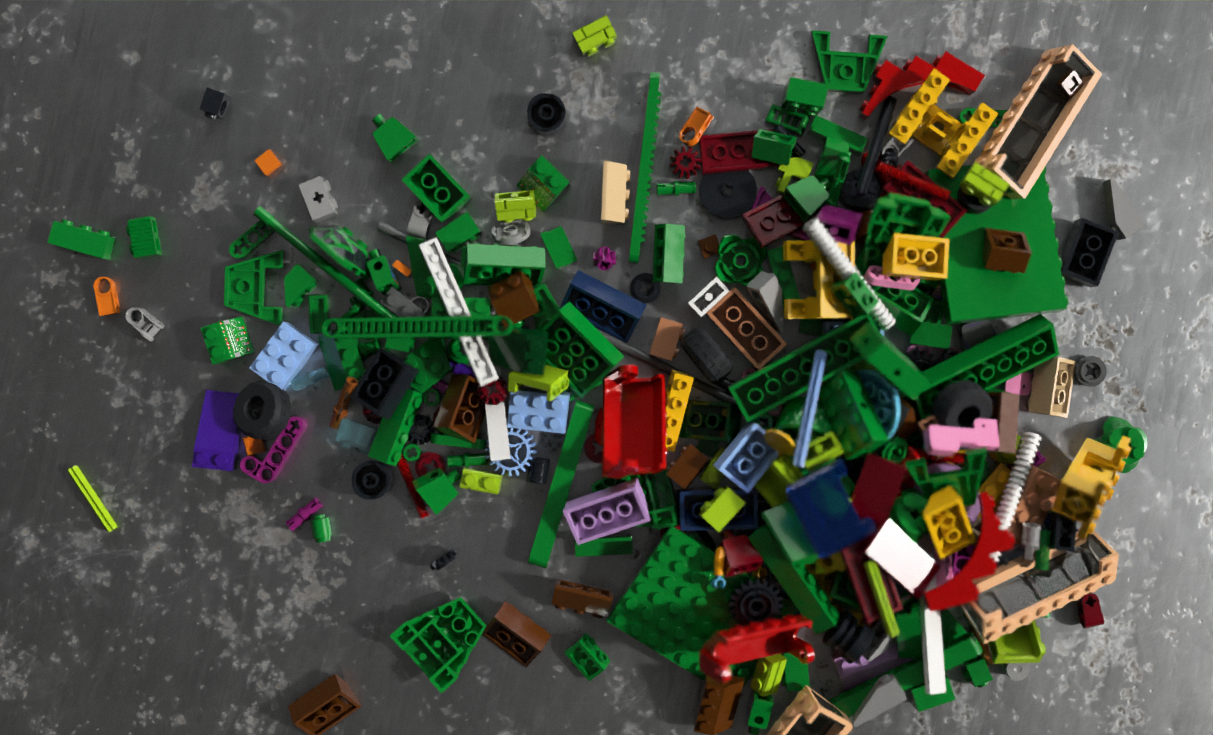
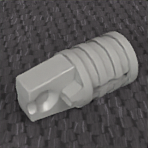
[1021,523,1041,560]

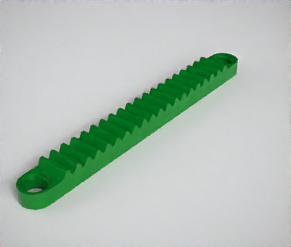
[629,72,662,263]
[321,316,514,339]

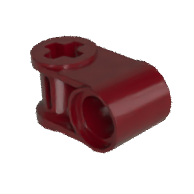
[1076,592,1104,629]

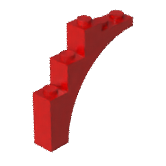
[859,51,985,120]
[923,492,1015,612]

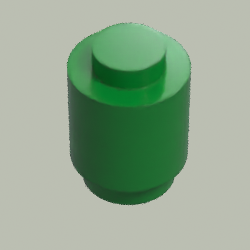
[310,514,332,543]

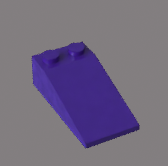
[192,390,241,471]

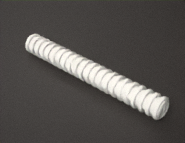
[804,218,896,330]
[990,432,1041,562]

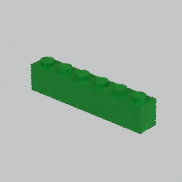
[748,524,841,635]

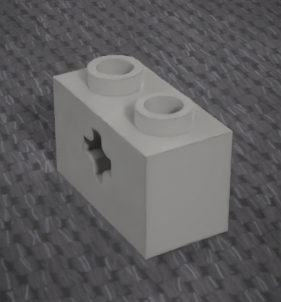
[299,176,338,223]

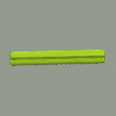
[67,465,117,532]
[864,560,899,637]

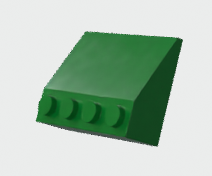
[540,302,624,399]

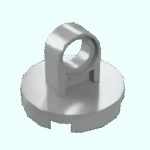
[491,219,531,246]

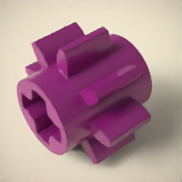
[593,246,616,270]

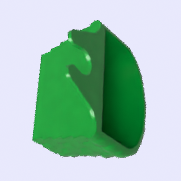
[773,397,839,442]

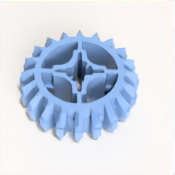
[485,428,537,477]

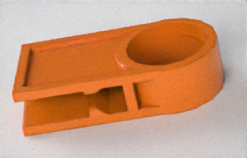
[679,106,714,147]
[93,277,120,316]

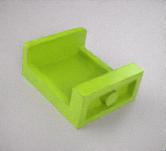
[508,365,569,402]
[754,453,811,508]
[988,620,1046,664]

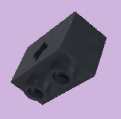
[1048,510,1077,552]

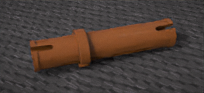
[329,377,358,429]

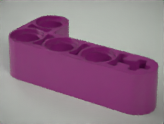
[240,416,308,483]

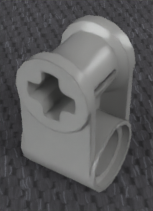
[880,137,914,157]
[407,200,433,239]
[125,307,165,342]

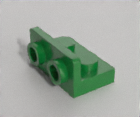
[830,272,879,318]
[564,633,610,681]

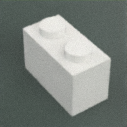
[687,277,729,318]

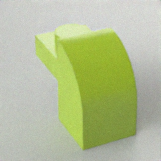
[774,157,814,195]

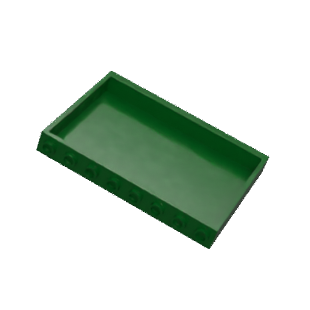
[925,159,1068,325]

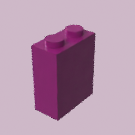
[816,204,863,245]

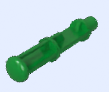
[826,156,850,206]

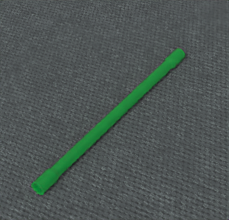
[253,206,397,318]

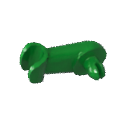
[333,296,365,329]

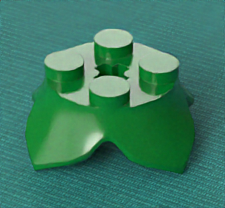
[715,235,767,286]
[1095,416,1147,473]
[888,488,930,544]

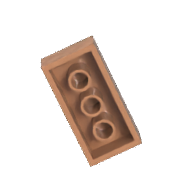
[705,287,787,370]
[995,464,1062,549]

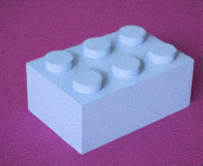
[249,321,319,391]
[507,387,571,434]
[713,421,778,493]

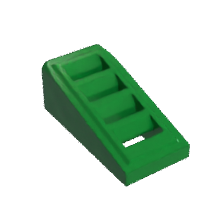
[765,104,809,137]

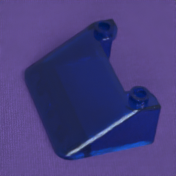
[786,458,877,558]

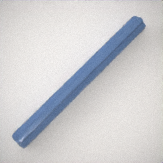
[792,350,827,467]

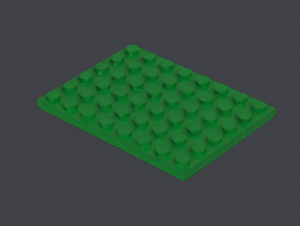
[607,525,798,689]

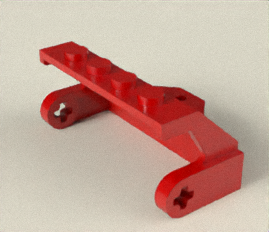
[595,365,667,479]
[699,615,815,683]

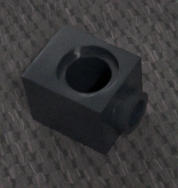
[199,87,230,120]

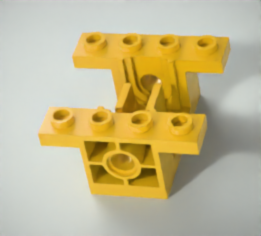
[888,69,998,179]
[783,240,856,319]
[1051,436,1131,540]

